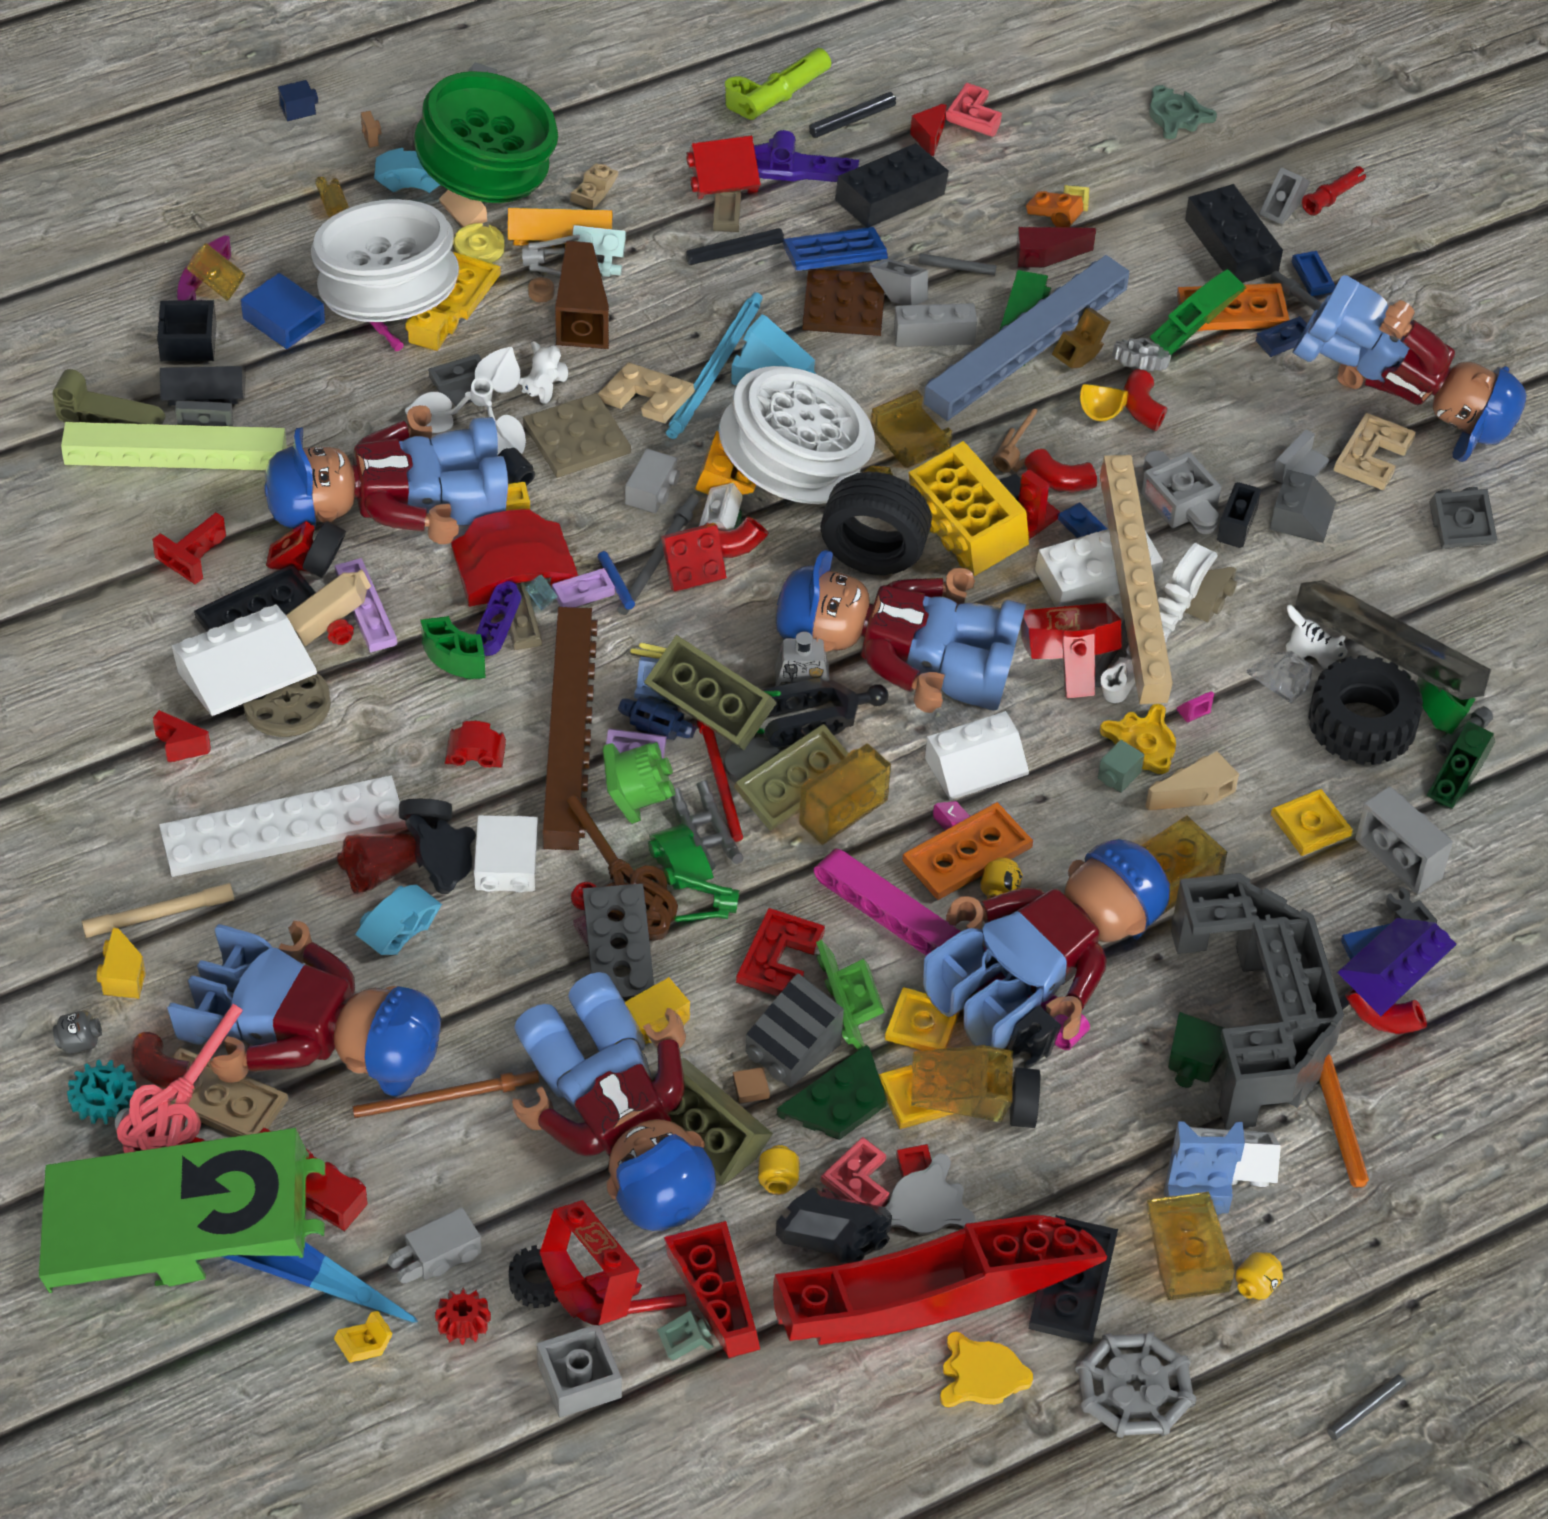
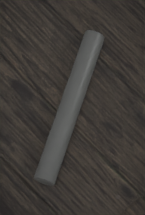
[918,253,997,276]
[1327,1374,1406,1440]

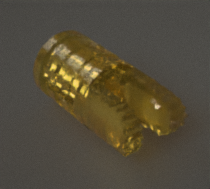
[315,176,349,218]

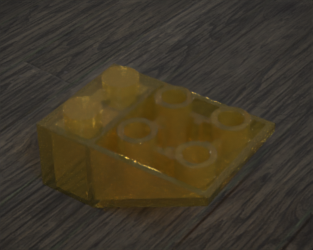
[911,1045,1013,1122]

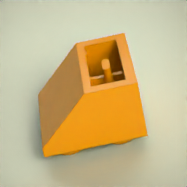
[694,431,756,495]

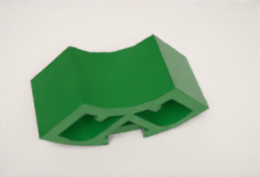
[420,616,486,679]
[1417,653,1476,734]
[648,824,714,890]

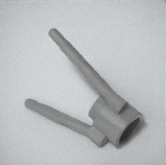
[522,235,580,276]

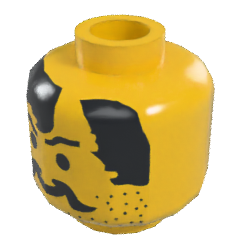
[980,858,1023,899]

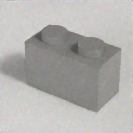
[625,449,680,514]

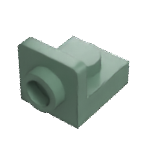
[657,1310,714,1361]

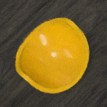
[1080,384,1128,421]

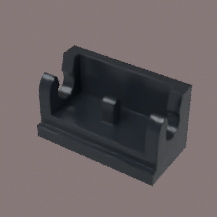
[1006,1005,1061,1068]

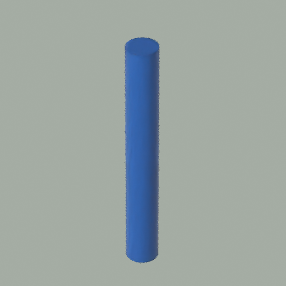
[597,551,635,610]

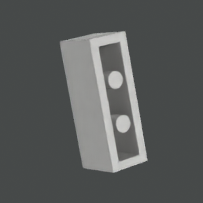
[894,303,977,347]

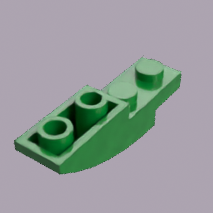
[1150,269,1246,355]

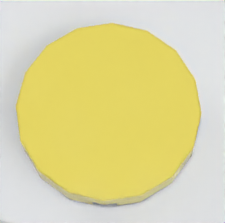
[453,223,505,263]

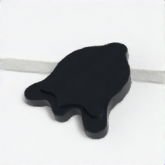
[406,814,476,894]

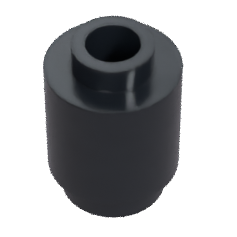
[498,447,535,486]

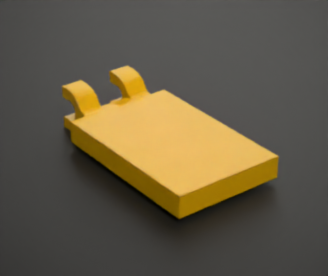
[430,252,501,334]

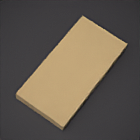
[147,1047,288,1137]

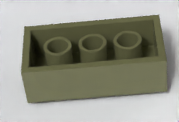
[644,634,776,751]

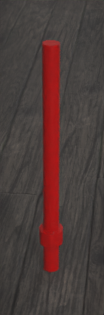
[697,720,743,842]

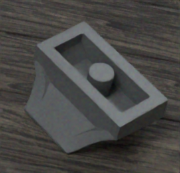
[428,354,482,406]

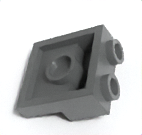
[1429,487,1498,549]

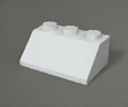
[925,711,1029,800]
[1190,1127,1280,1187]

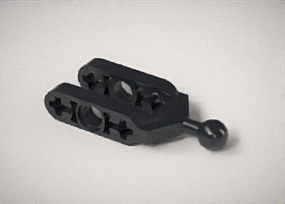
[762,678,889,747]

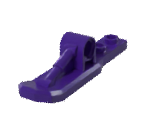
[754,130,859,182]

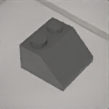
[1270,469,1336,543]

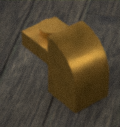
[1052,308,1111,368]

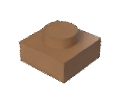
[361,111,382,148]

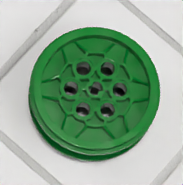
[414,71,558,203]

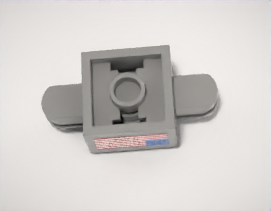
[1141,450,1221,534]

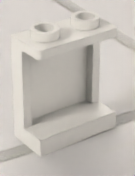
[474,815,538,892]

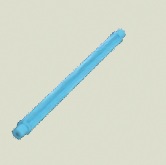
[666,292,763,439]

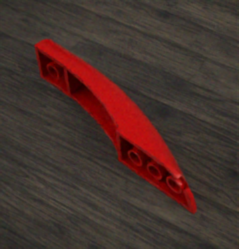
[773,1215,1107,1345]

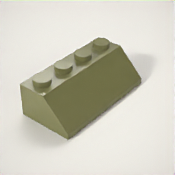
[652,1058,773,1185]

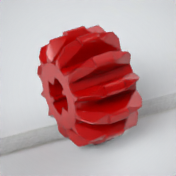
[435,1287,491,1345]

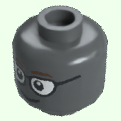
[53,1010,102,1054]

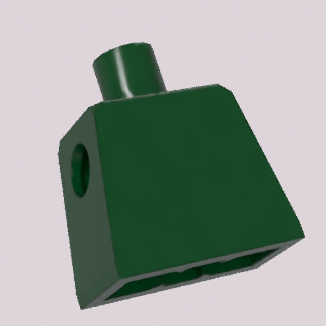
[1168,1012,1226,1088]

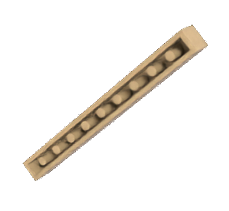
[1100,455,1173,704]

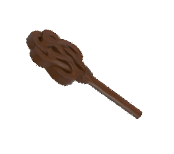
[566,795,678,941]

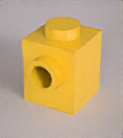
[405,310,448,351]

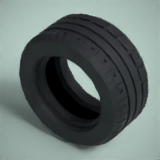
[820,472,932,575]

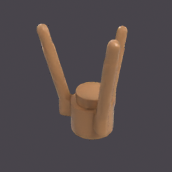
[992,408,1042,473]

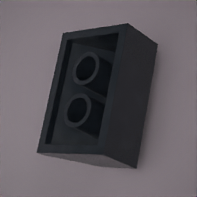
[160,366,246,406]

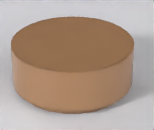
[528,277,554,302]

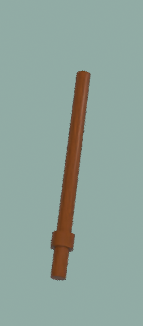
[352,1070,540,1118]

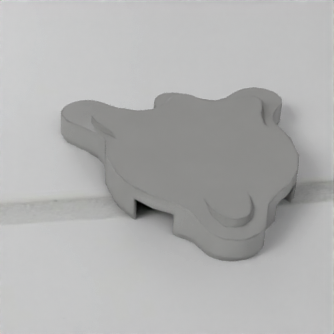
[885,1153,975,1236]

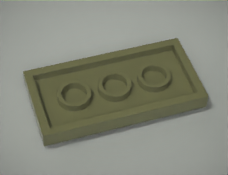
[734,724,860,831]

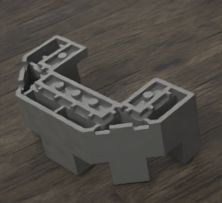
[1171,873,1344,1130]

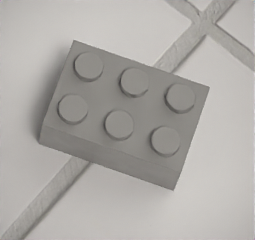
[1356,786,1453,895]

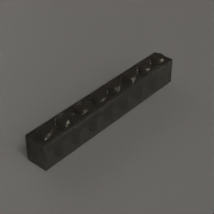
[1295,580,1491,700]

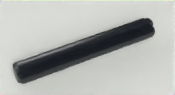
[809,92,897,138]
[686,228,784,265]

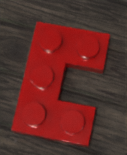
[736,908,825,996]

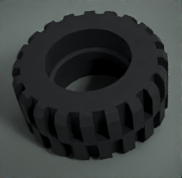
[1308,655,1423,765]

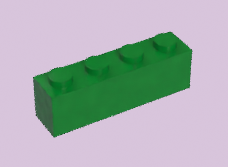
[999,270,1051,366]

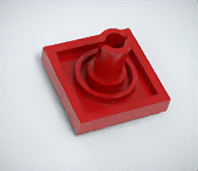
[661,523,727,592]

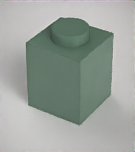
[1098,740,1144,793]

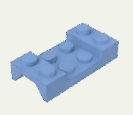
[1164,1121,1245,1215]

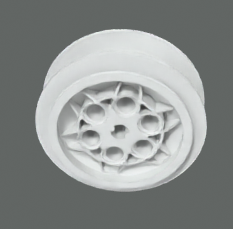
[719,366,875,504]

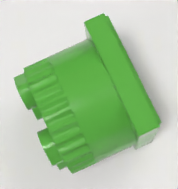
[603,742,675,824]

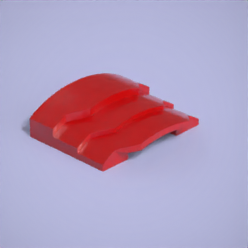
[451,509,578,607]

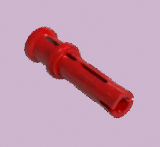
[1302,166,1366,216]

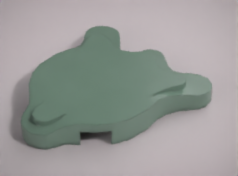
[1149,85,1217,139]

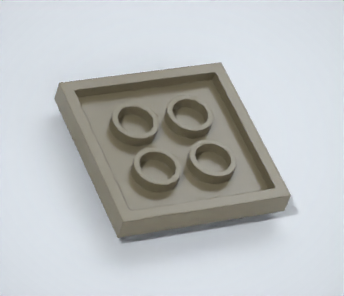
[523,393,631,478]

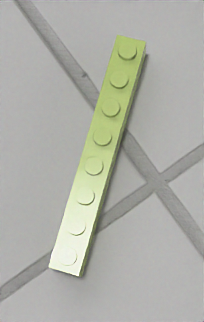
[61,422,287,470]

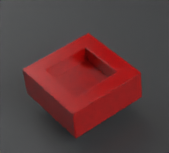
[896,1144,932,1178]

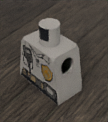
[775,632,829,687]

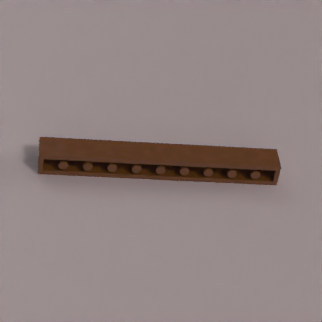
[543,607,598,850]

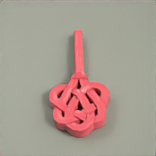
[117,1004,243,1153]

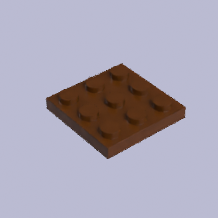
[802,268,885,336]

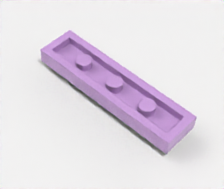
[335,558,397,653]

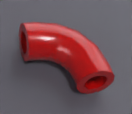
[1123,369,1168,431]
[1024,449,1097,493]
[704,517,769,558]
[1345,989,1427,1034]

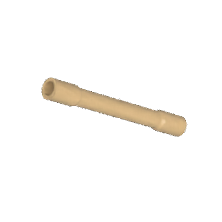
[82,883,234,938]

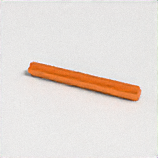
[1319,1054,1369,1188]

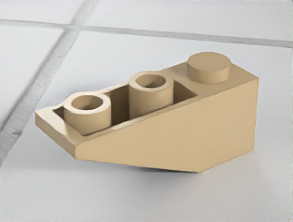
[1145,751,1239,810]

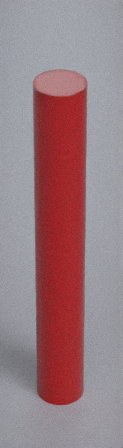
[627,1293,687,1314]

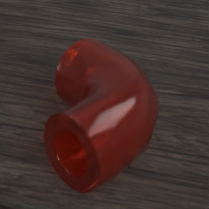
[131,1032,190,1088]

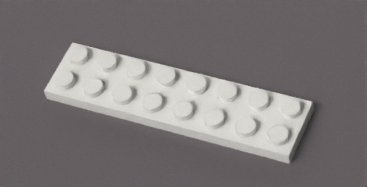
[159,775,406,877]

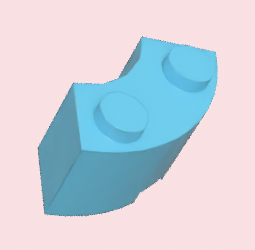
[374,148,440,193]
[355,884,442,955]

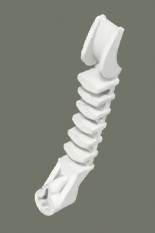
[1101,543,1218,703]

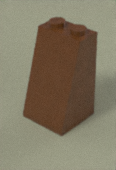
[555,241,609,349]

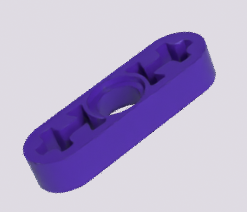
[476,581,522,656]

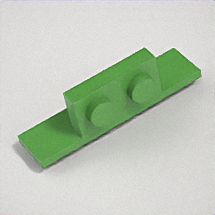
[816,940,885,1050]

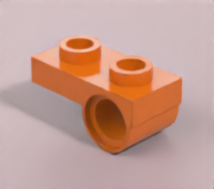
[1026,191,1084,227]

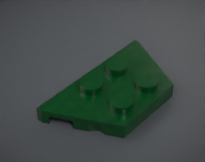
[776,1045,887,1140]

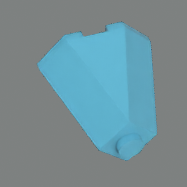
[731,314,816,386]

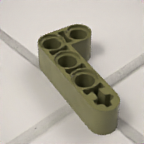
[52,369,165,425]

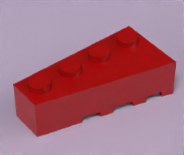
[664,1221,760,1358]

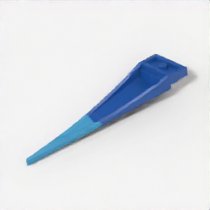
[222,1242,418,1323]

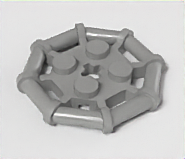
[1075,1331,1197,1438]

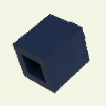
[278,80,318,122]

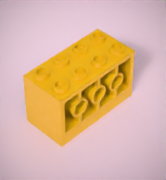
[908,441,1029,576]

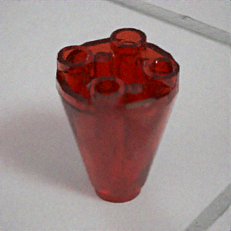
[337,834,417,894]

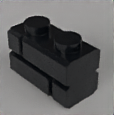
[1217,482,1261,548]

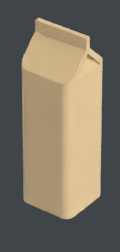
[286,569,371,646]

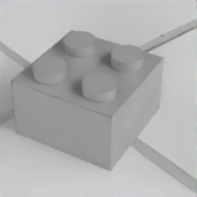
[537,1325,622,1418]

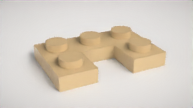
[598,362,695,423]
[1334,413,1416,490]

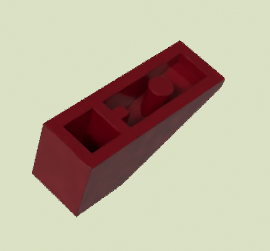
[1016,227,1096,268]

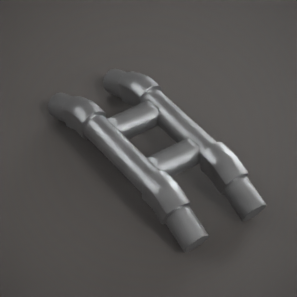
[671,780,744,871]

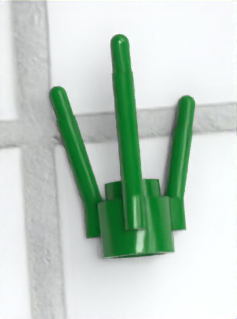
[673,872,740,922]

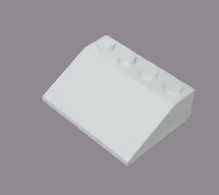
[172,604,317,716]

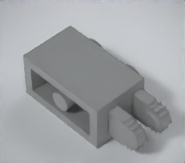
[387,1207,482,1284]

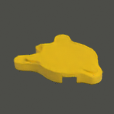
[1099,704,1176,774]
[940,1332,1033,1408]

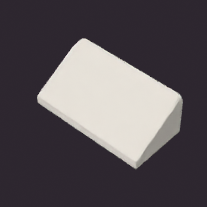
[699,483,743,531]

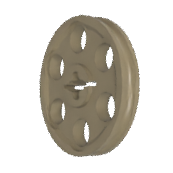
[243,673,331,737]

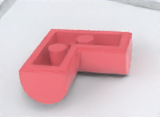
[946,83,1002,137]
[821,1137,890,1207]

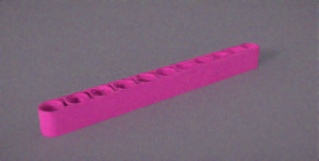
[813,848,1090,1051]

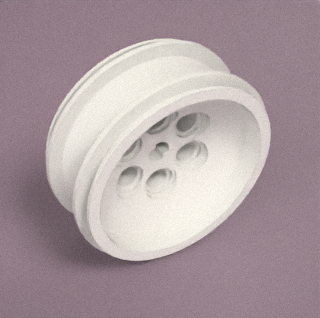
[311,199,459,322]

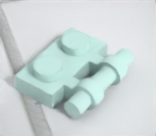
[573,225,626,277]

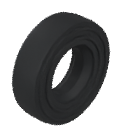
[398,798,452,823]

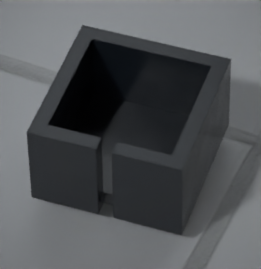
[157,300,217,361]

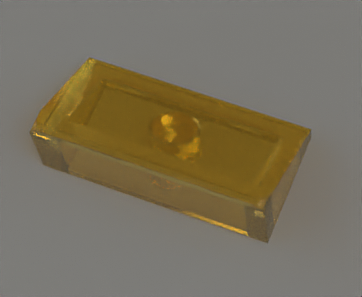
[186,243,245,301]

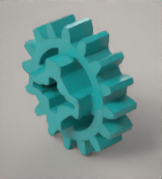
[67,1060,137,1124]

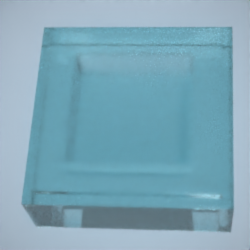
[525,575,558,610]

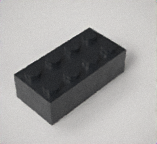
[835,143,949,228]
[1185,184,1283,283]

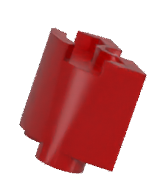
[445,720,506,768]

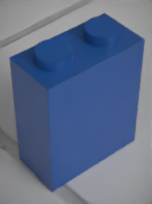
[241,273,325,349]

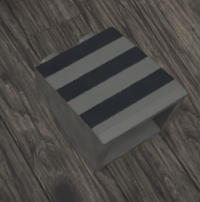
[745,973,844,1088]

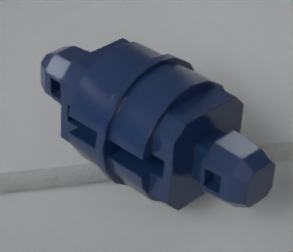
[618,696,696,740]

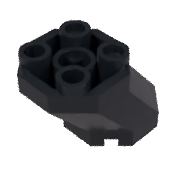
[776,1188,892,1263]

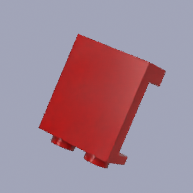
[686,135,761,199]

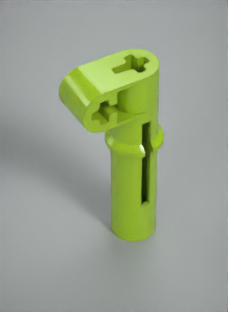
[725,48,831,120]

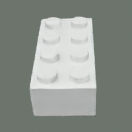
[1035,529,1163,607]

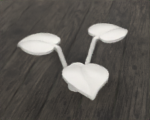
[405,347,526,456]

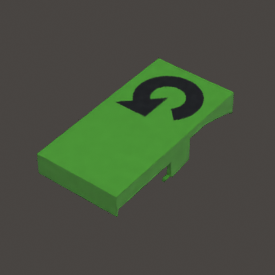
[39,1128,325,1293]

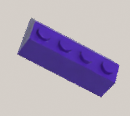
[1337,918,1457,1017]

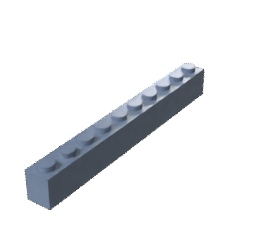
[924,255,1130,421]

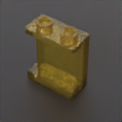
[871,390,952,468]

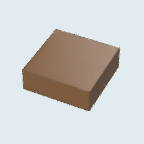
[733,1067,770,1104]

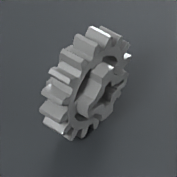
[1112,338,1171,372]

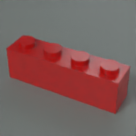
[259,1127,368,1232]

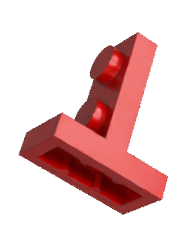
[1019,469,1060,540]
[152,512,226,585]

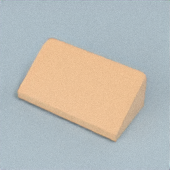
[439,190,487,228]

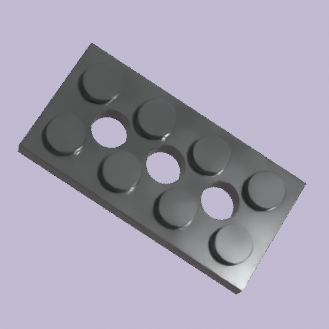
[583,884,654,1002]

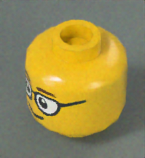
[1235,1252,1283,1300]

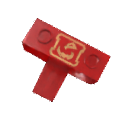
[1021,603,1122,698]
[540,1200,642,1326]

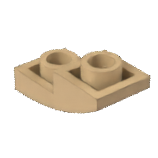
[570,163,619,210]

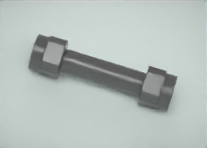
[1435,706,1493,757]

